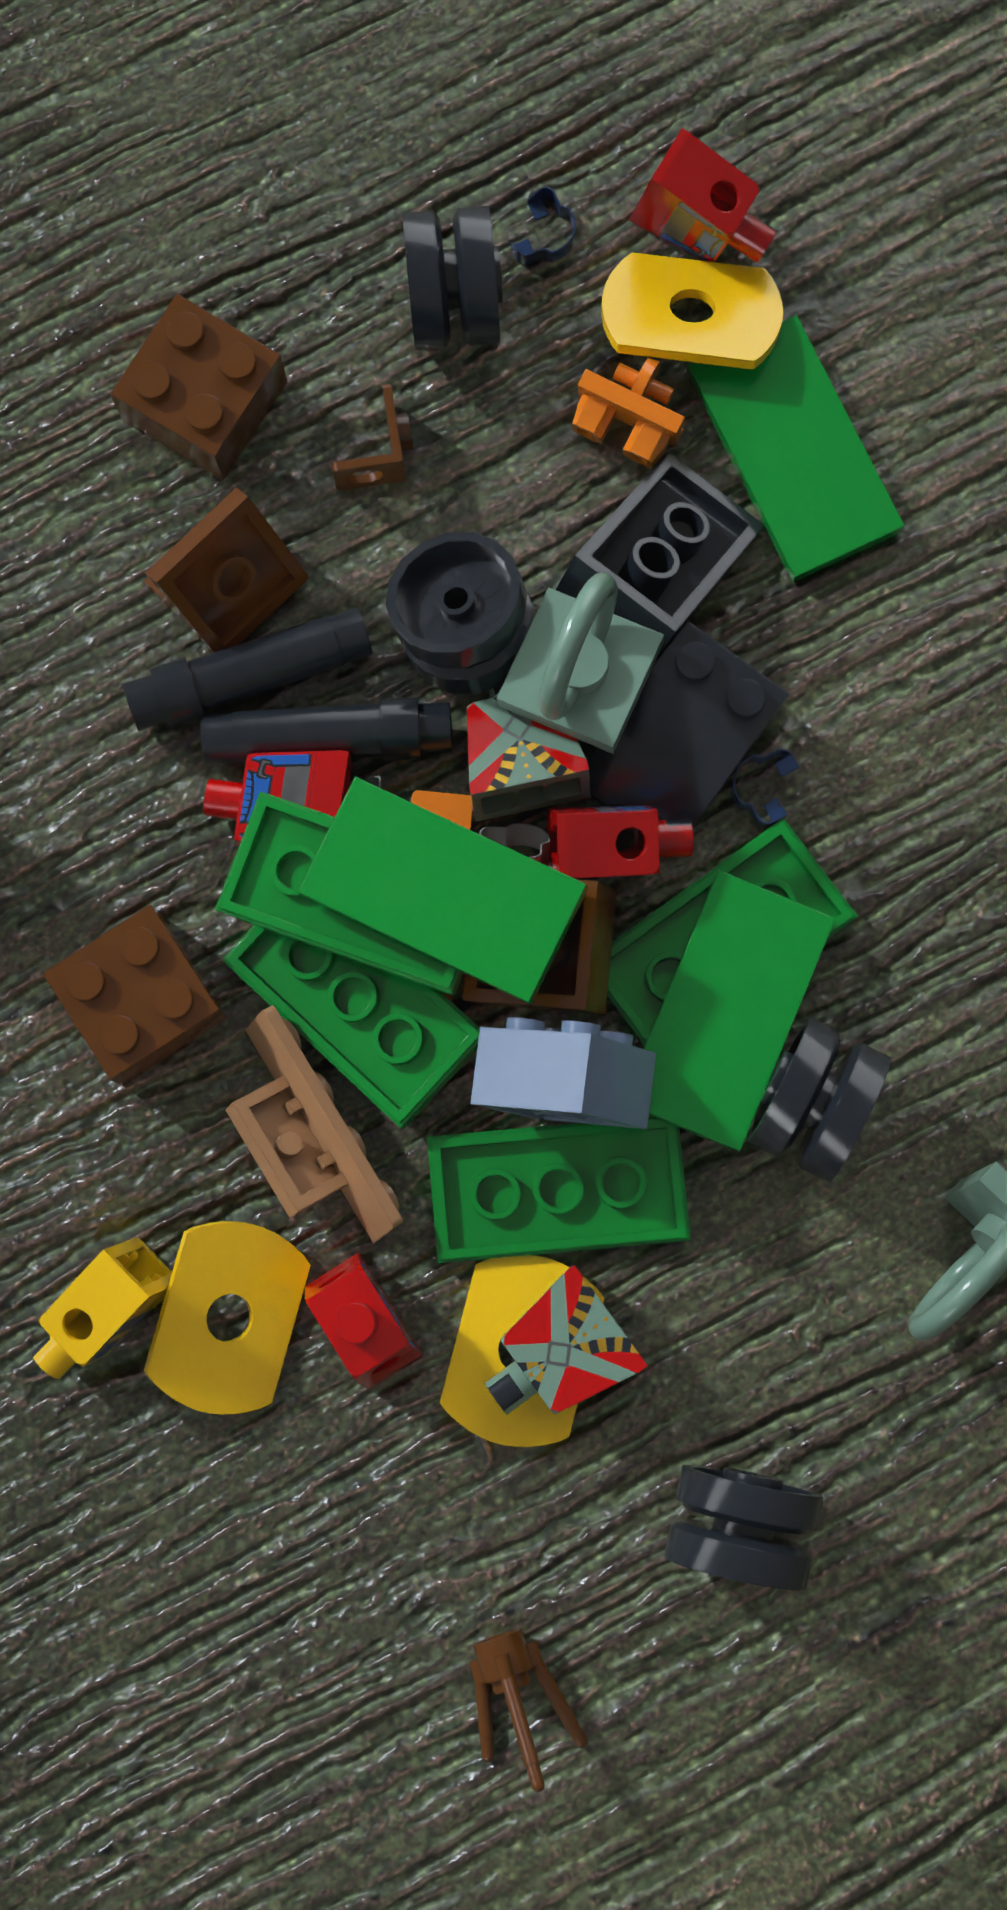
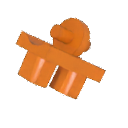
[572,357,685,469]

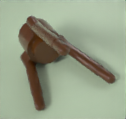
[469,1628,588,1792]

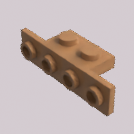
[226,1006,403,1243]

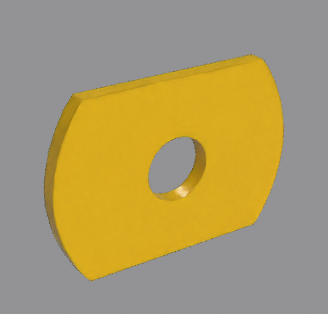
[601,252,783,369]
[144,1221,311,1415]
[440,1255,604,1447]

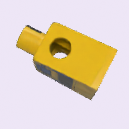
[32,1237,172,1379]

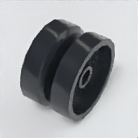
[402,206,503,351]
[386,532,536,694]
[747,1017,892,1183]
[664,1465,824,1591]

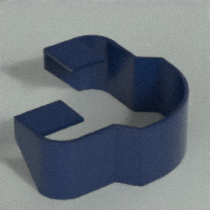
[510,186,576,265]
[731,749,799,828]

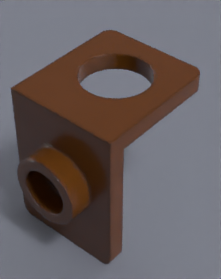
[332,384,413,490]

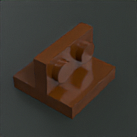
[143,488,310,653]

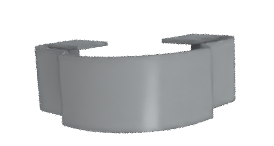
[480,823,550,865]

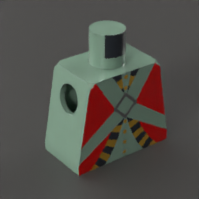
[467,685,591,822]
[484,1265,648,1415]

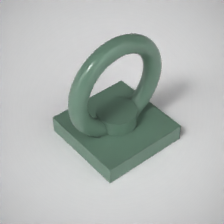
[497,572,664,754]
[908,1161,1007,1341]

